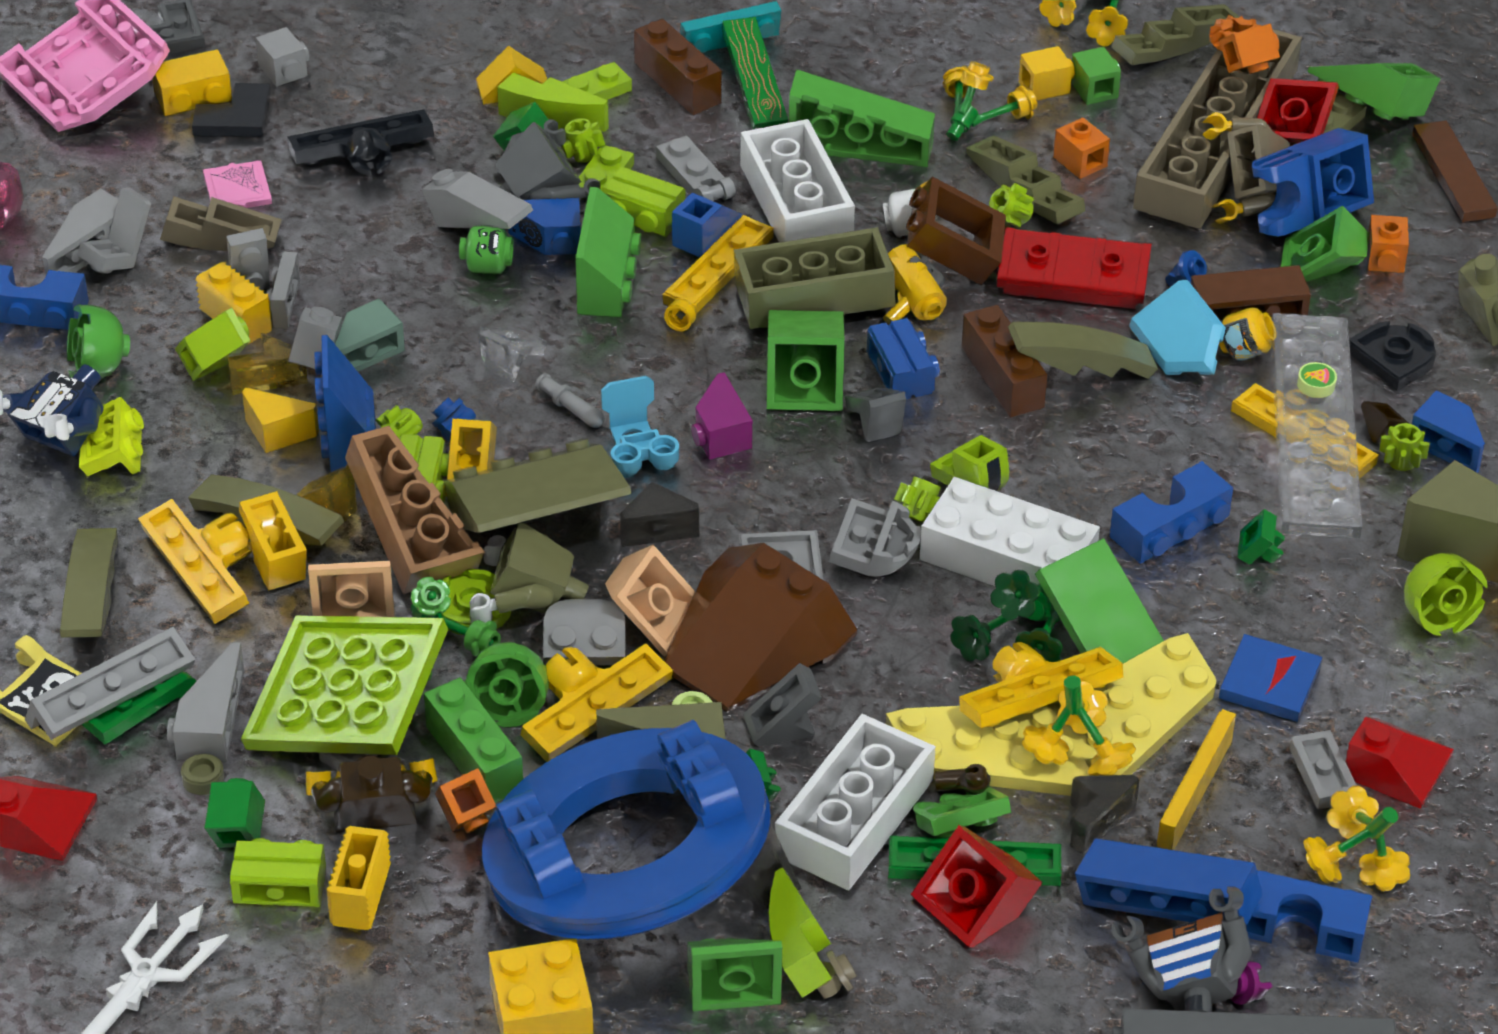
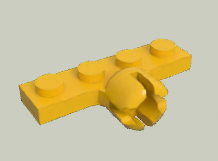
[138,499,253,624]
[959,642,1124,728]
[520,643,673,762]

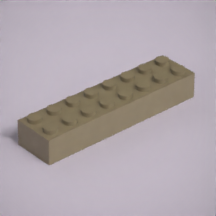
[1133,29,1302,229]

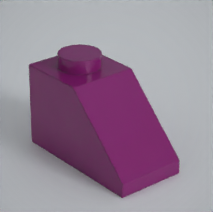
[691,372,753,460]

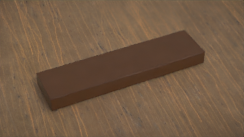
[1412,120,1498,222]

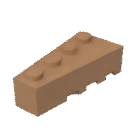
[345,426,485,594]

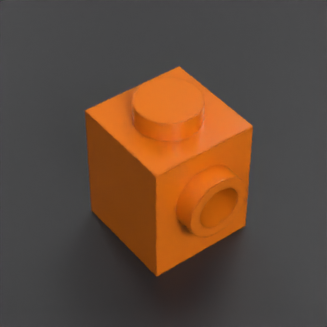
[1219,23,1280,74]
[1053,117,1110,179]
[1367,215,1409,273]
[435,768,496,833]

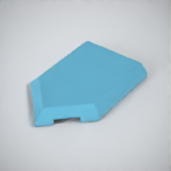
[1129,280,1226,375]

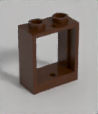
[906,176,1006,285]

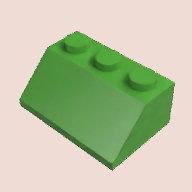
[576,187,641,317]

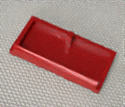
[997,227,1152,309]

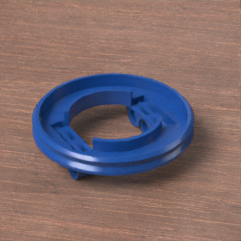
[482,720,771,940]

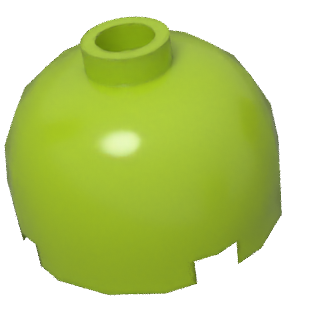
[1404,553,1487,636]

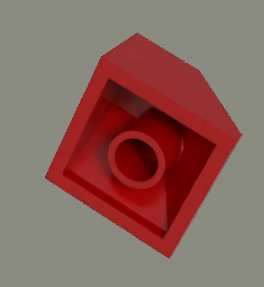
[1257,78,1339,143]
[1346,716,1454,809]
[0,776,97,861]
[910,825,1043,948]

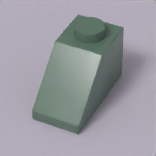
[335,299,405,371]

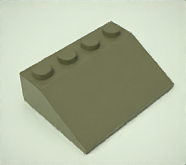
[444,438,632,533]

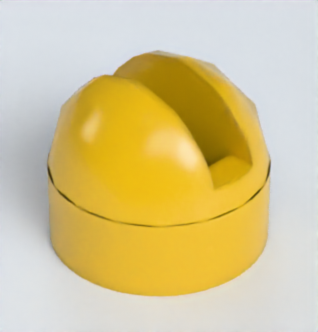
[664,299,697,332]

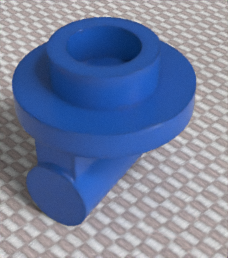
[1165,250,1207,287]
[432,397,476,442]

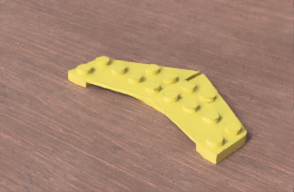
[886,633,1216,800]

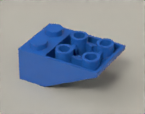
[314,335,376,474]

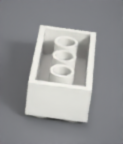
[740,119,855,243]
[919,477,1100,586]
[775,714,936,891]

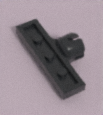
[287,109,434,175]

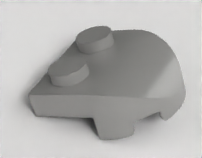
[828,498,921,577]
[543,599,626,666]

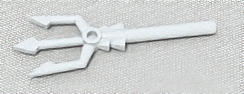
[81,901,229,1034]

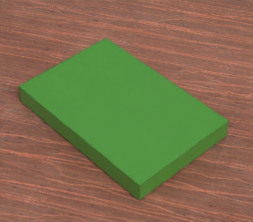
[1035,538,1164,663]

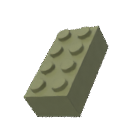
[733,227,895,329]

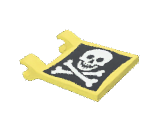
[0,635,82,747]

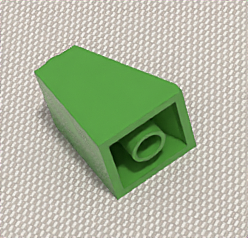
[767,310,844,411]

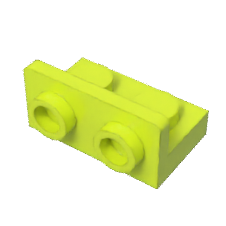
[79,397,144,476]

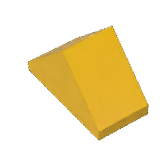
[476,46,547,105]
[242,387,319,453]

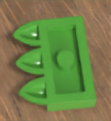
[913,787,1011,838]

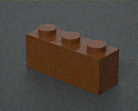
[634,18,722,115]
[1191,265,1311,325]
[961,304,1047,418]

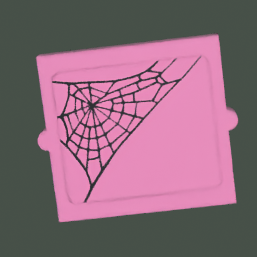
[203,160,272,208]

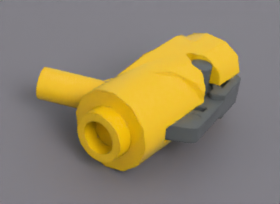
[883,244,947,325]

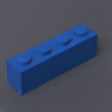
[1075,838,1263,926]

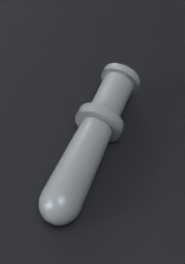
[535,373,605,428]

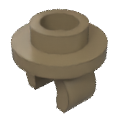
[817,950,857,999]

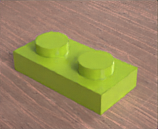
[562,62,632,100]
[578,145,634,200]

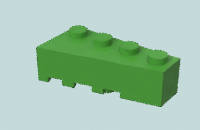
[789,69,935,167]

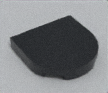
[1344,321,1436,390]

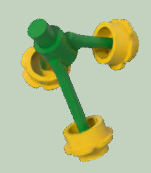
[942,61,1037,141]

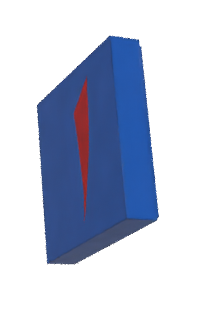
[1219,634,1323,722]

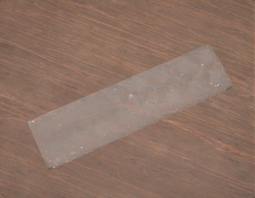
[1272,313,1362,538]

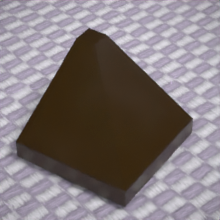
[1361,401,1409,444]

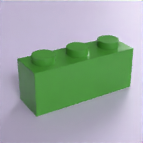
[424,677,523,803]

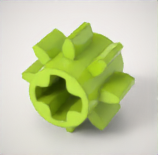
[562,118,605,163]
[989,183,1034,229]
[375,405,423,438]
[1379,423,1430,471]
[894,476,941,523]

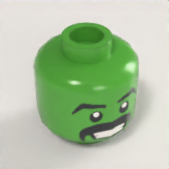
[459,225,513,274]

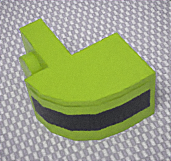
[930,435,1009,491]

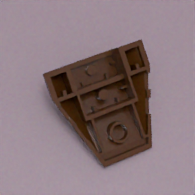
[664,543,858,713]

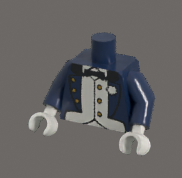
[0,364,103,456]

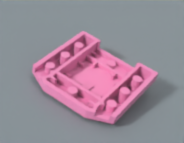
[0,0,170,132]

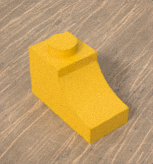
[446,418,497,497]
[239,491,307,591]

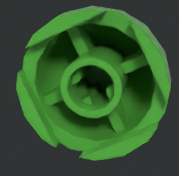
[67,304,130,379]
[465,642,549,727]

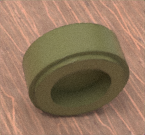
[181,754,225,795]

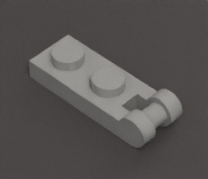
[656,135,736,201]

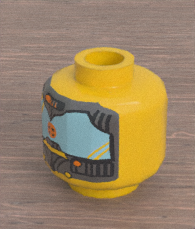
[1219,307,1276,361]

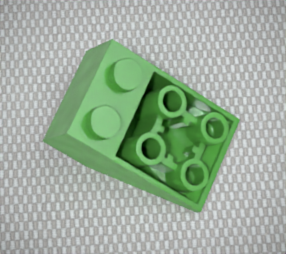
[1307,63,1441,120]

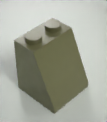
[1397,460,1498,583]

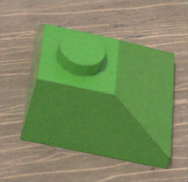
[1281,206,1370,282]
[687,938,782,1011]

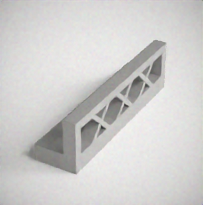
[25,627,195,740]

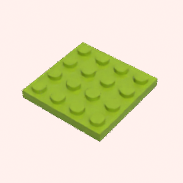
[241,615,448,755]

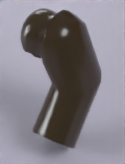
[935,764,991,794]

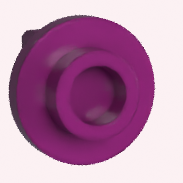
[1230,961,1273,1005]

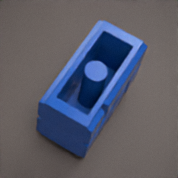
[866,318,940,400]

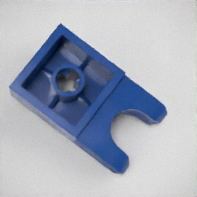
[1252,128,1374,236]

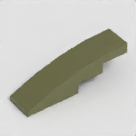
[1111,4,1239,65]
[966,135,1086,224]
[1008,322,1158,379]
[188,474,344,546]
[60,528,118,638]

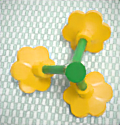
[1021,675,1136,778]
[1303,785,1411,891]

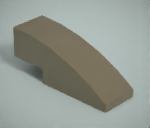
[160,196,282,251]

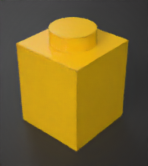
[1019,46,1075,101]

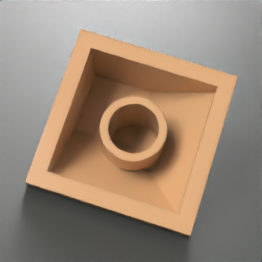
[605,545,695,656]
[308,561,395,617]

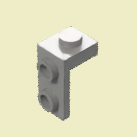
[77,187,151,273]

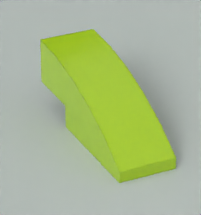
[497,72,609,132]
[769,867,832,998]

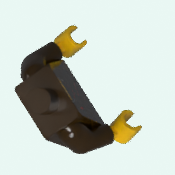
[306,756,438,833]

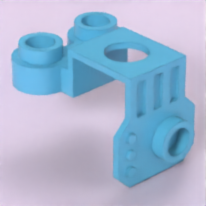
[601,376,679,478]

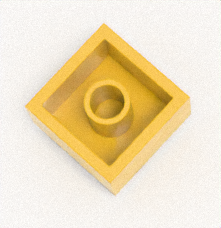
[488,939,593,1034]

